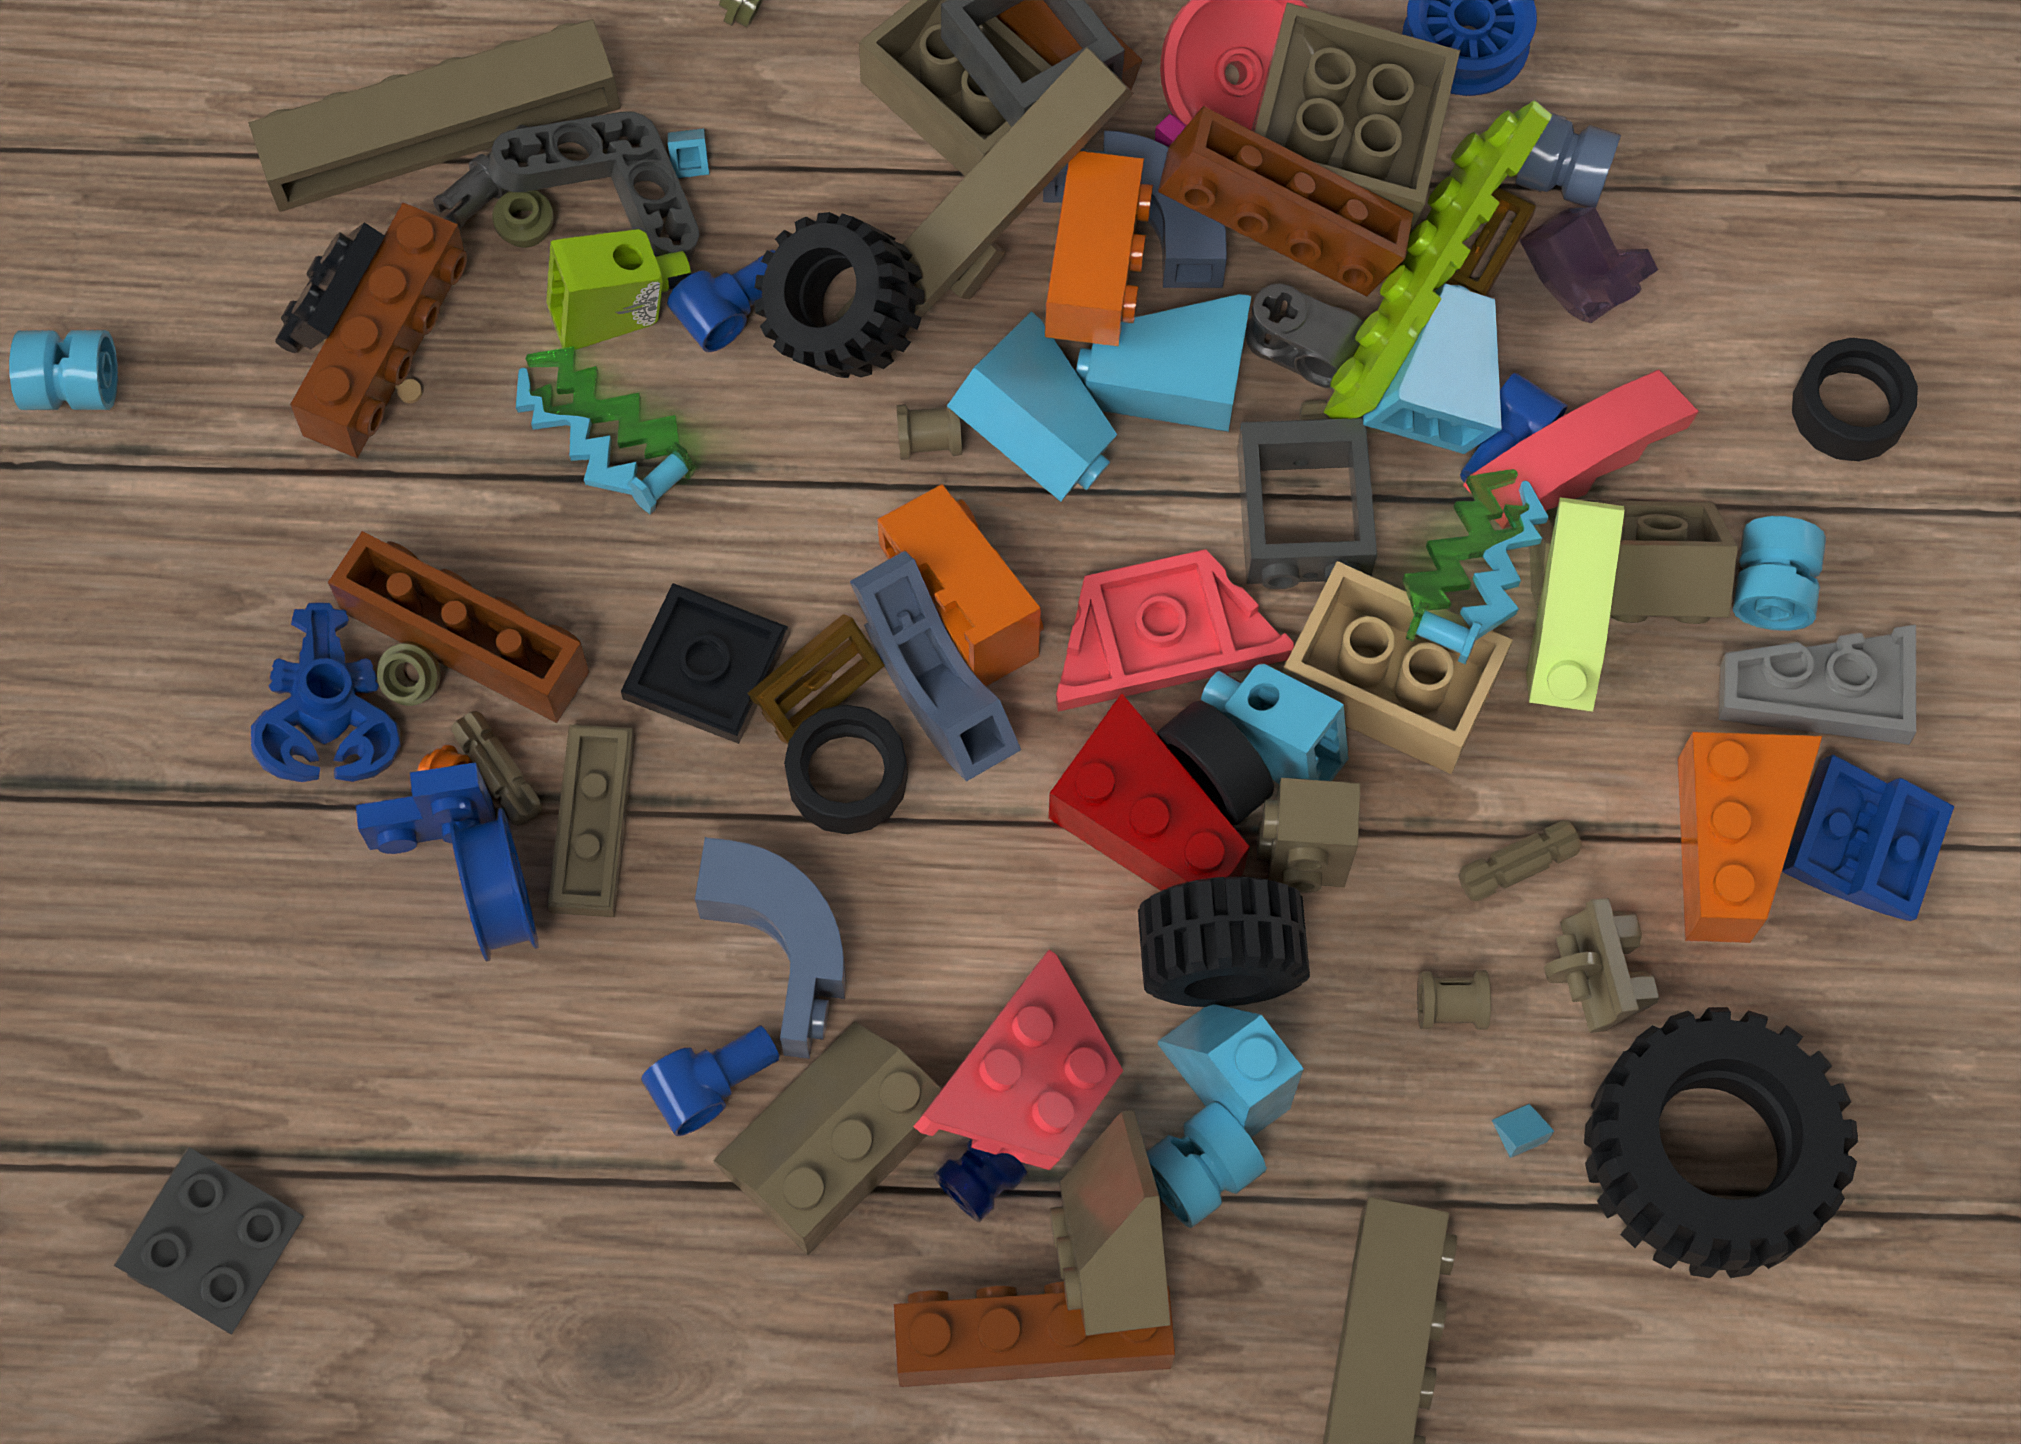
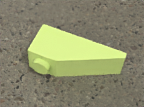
[1526,497,1625,712]

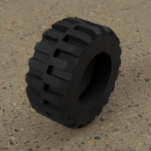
[1584,1007,1858,1278]

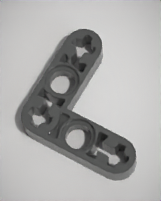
[488,112,700,262]

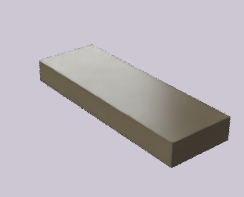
[548,724,635,917]

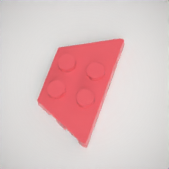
[1056,549,1294,712]
[913,949,1123,1170]

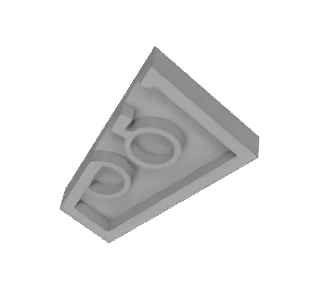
[1719,625,1916,745]

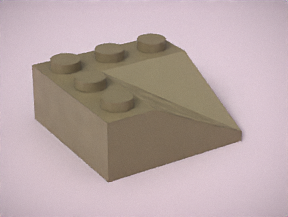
[1252,3,1460,235]

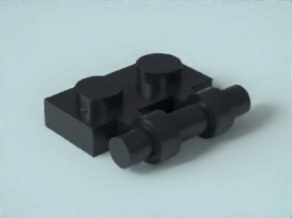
[275,222,385,353]

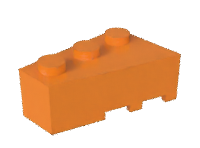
[1045,151,1153,346]
[877,484,1044,686]
[1678,732,1822,943]

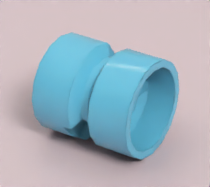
[9,330,118,410]
[1732,516,1826,631]
[1146,1101,1267,1228]

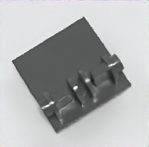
[114,1147,304,1335]

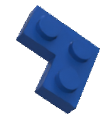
[356,762,496,854]

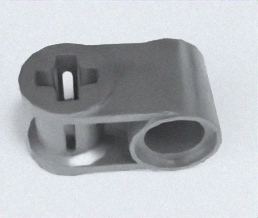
[1245,284,1364,389]

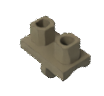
[1544,898,1659,1033]

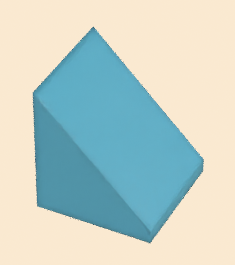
[668,128,709,178]
[1492,1104,1554,1158]

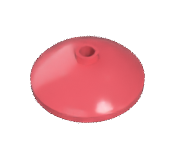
[1160,0,1308,130]

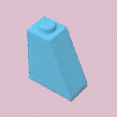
[1363,284,1502,454]
[1076,294,1251,432]
[947,311,1117,502]
[1157,1004,1304,1138]

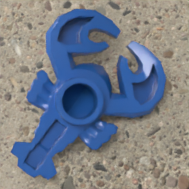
[251,603,401,782]

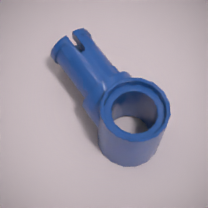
[667,249,775,352]
[1460,372,1568,483]
[641,1025,779,1137]

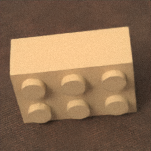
[1283,561,1513,774]

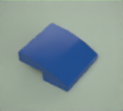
[1782,755,1954,921]

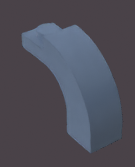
[1043,130,1227,288]
[850,551,1021,782]
[695,837,846,1059]

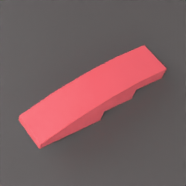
[1463,370,1699,529]

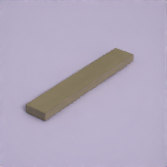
[835,47,1134,333]

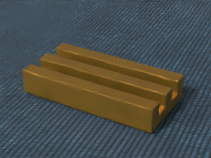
[1445,188,1536,296]
[747,614,885,744]

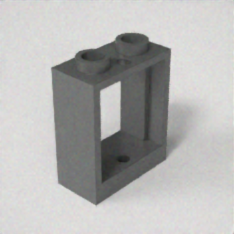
[941,0,1125,127]
[1237,418,1377,590]

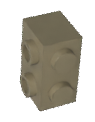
[1257,778,1360,893]

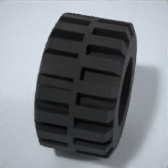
[754,212,924,378]
[1138,876,1310,1007]

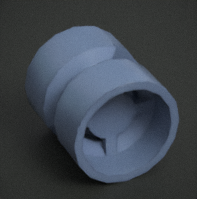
[1515,112,1621,210]

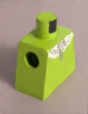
[546,229,691,353]

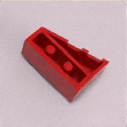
[1048,693,1250,891]

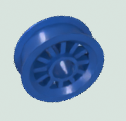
[1402,0,1537,96]
[450,808,539,962]

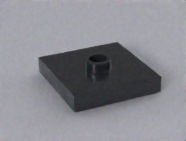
[621,583,789,744]

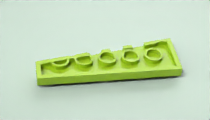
[1323,100,1552,419]

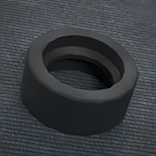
[1792,337,1918,462]
[1157,701,1274,825]
[784,704,908,835]

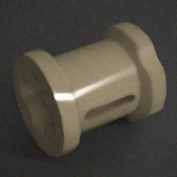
[896,401,962,460]
[1417,970,1491,1030]

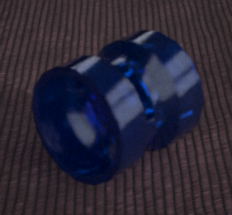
[933,1138,1028,1222]

